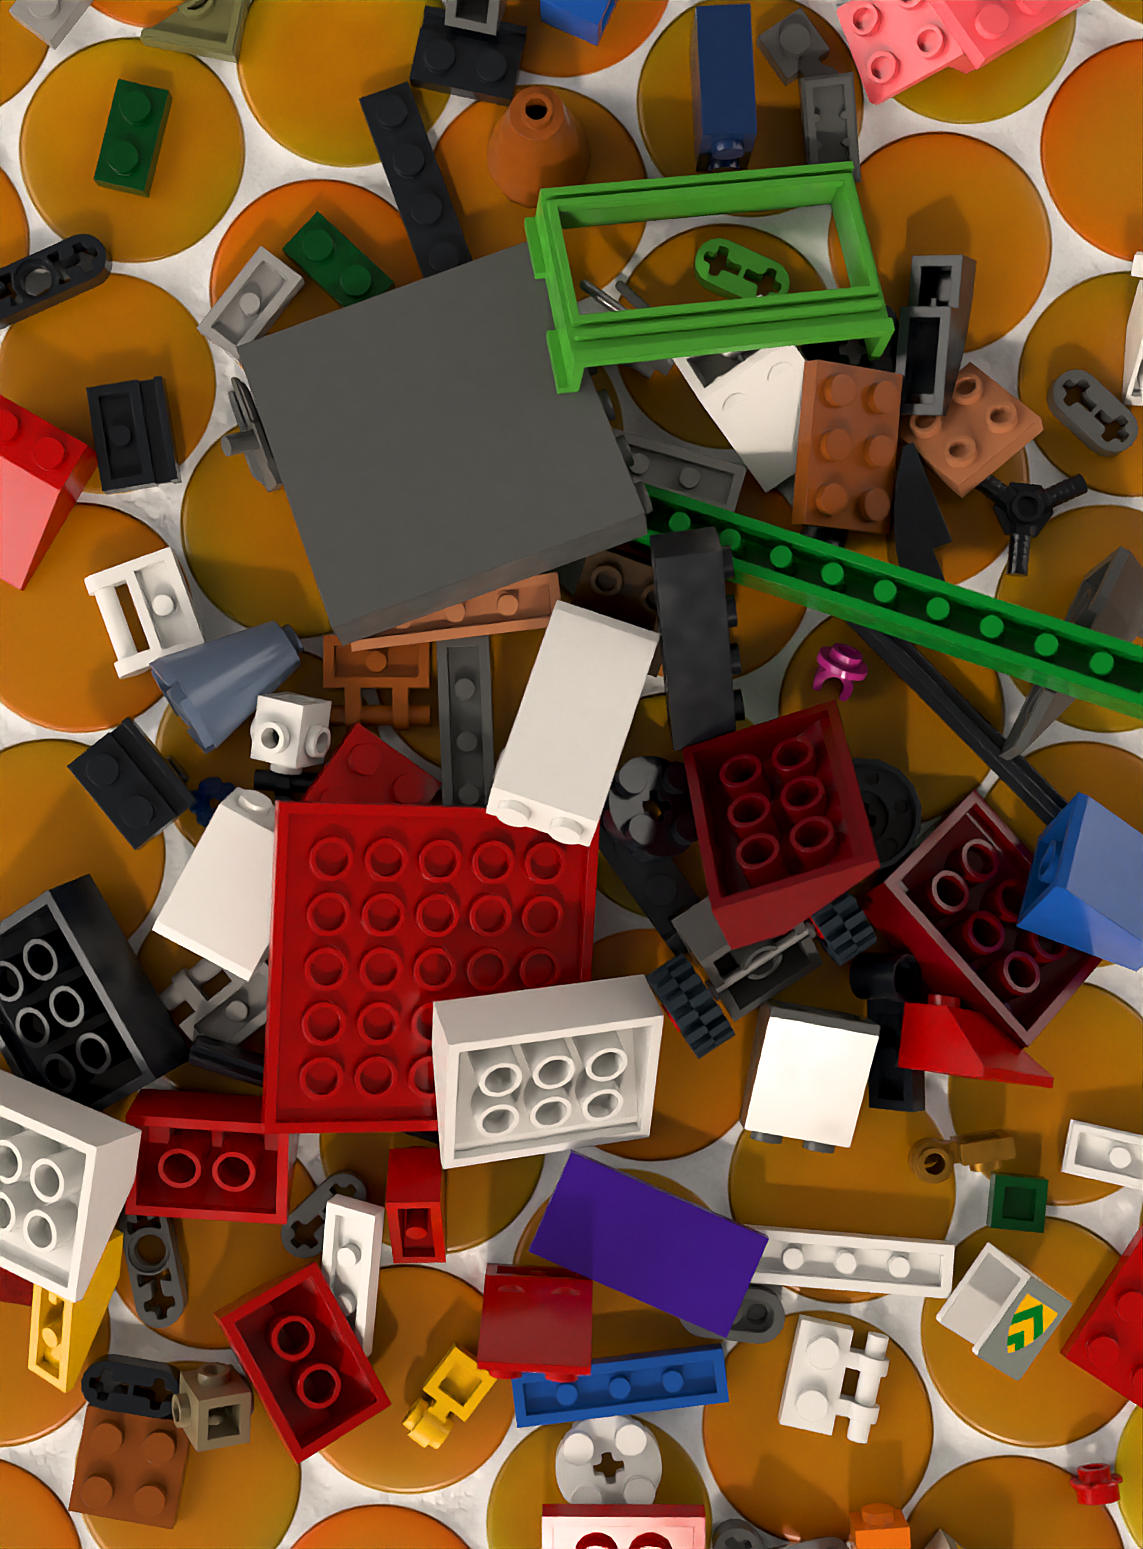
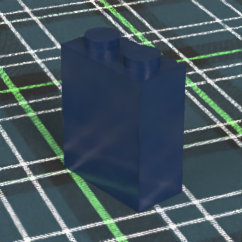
[689,3,757,174]

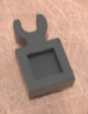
[756,7,839,86]

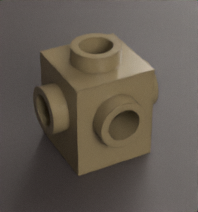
[172,1362,254,1452]

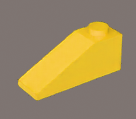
[28,1228,124,1393]

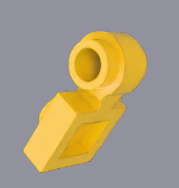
[401,1341,497,1450]

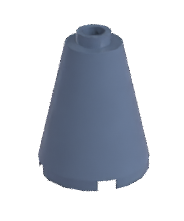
[149,620,304,754]

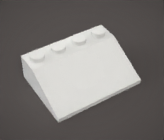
[432,974,664,1169]
[0,1069,142,1303]

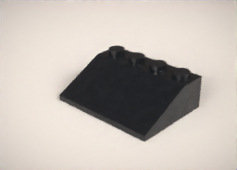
[0,874,190,1112]

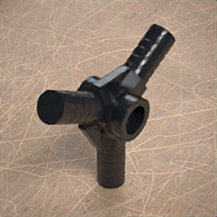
[974,474,1088,577]

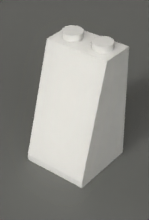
[486,600,660,847]

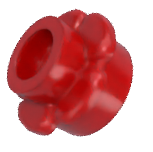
[1069,1463,1123,1505]

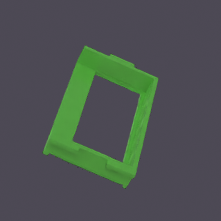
[524,161,895,394]

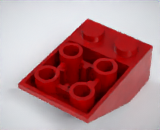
[477,1263,593,1382]

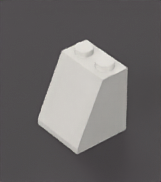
[152,787,275,981]

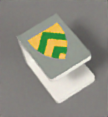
[936,1242,1073,1380]

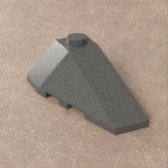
[999,546,1143,761]

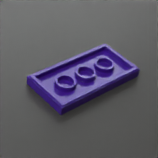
[528,1149,769,1338]

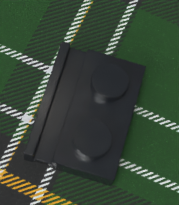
[409,5,528,106]
[86,376,182,495]
[67,717,200,850]

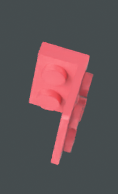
[837,0,976,105]

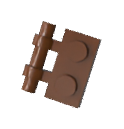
[323,635,431,731]

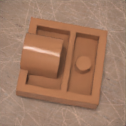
[897,362,1044,498]

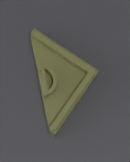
[140,0,250,63]

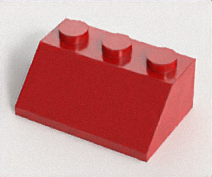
[125,1089,298,1225]
[213,1261,392,1465]

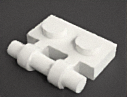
[777,1314,890,1443]

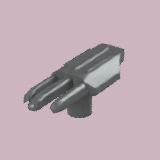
[221,377,283,492]

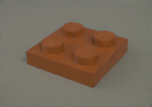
[68,1403,191,1529]

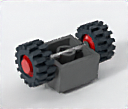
[645,890,877,1059]

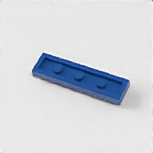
[511,1343,729,1428]

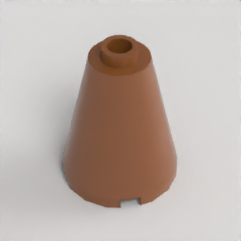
[487,86,590,209]

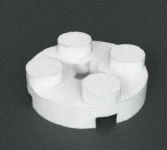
[556,1414,662,1504]

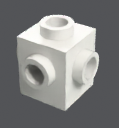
[250,691,332,775]

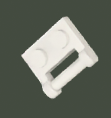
[84,547,207,679]

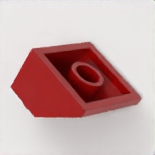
[898,994,1054,1089]

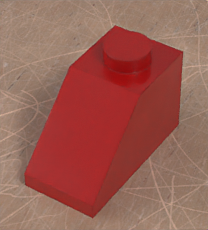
[385,1146,446,1263]

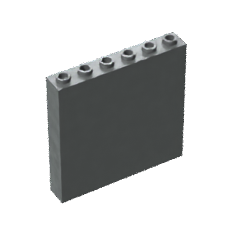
[236,241,653,646]

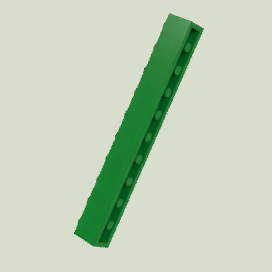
[628,483,1143,720]

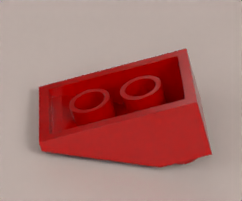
[0,394,98,591]

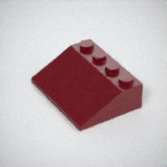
[682,699,881,950]
[855,789,1103,1049]

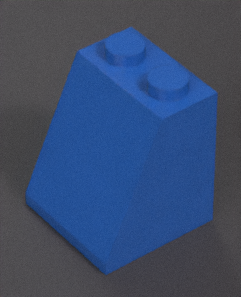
[1016,792,1143,972]

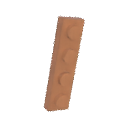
[351,571,561,651]

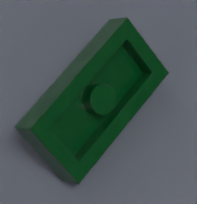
[94,79,173,198]
[282,211,396,308]

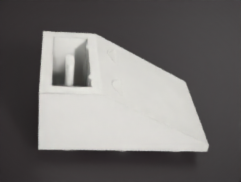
[672,294,808,493]

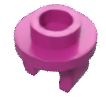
[813,643,868,702]

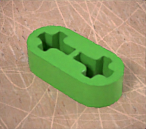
[693,238,790,300]

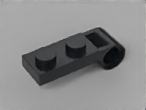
[849,952,925,1113]

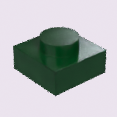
[986,1171,1049,1233]

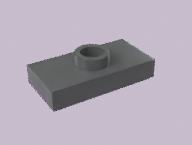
[798,72,861,182]

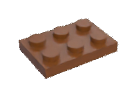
[791,360,903,534]

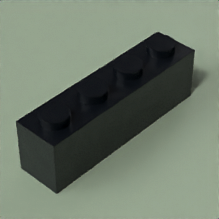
[649,526,745,751]

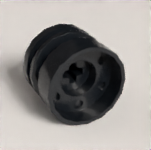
[852,758,922,873]

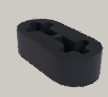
[81,1354,181,1418]

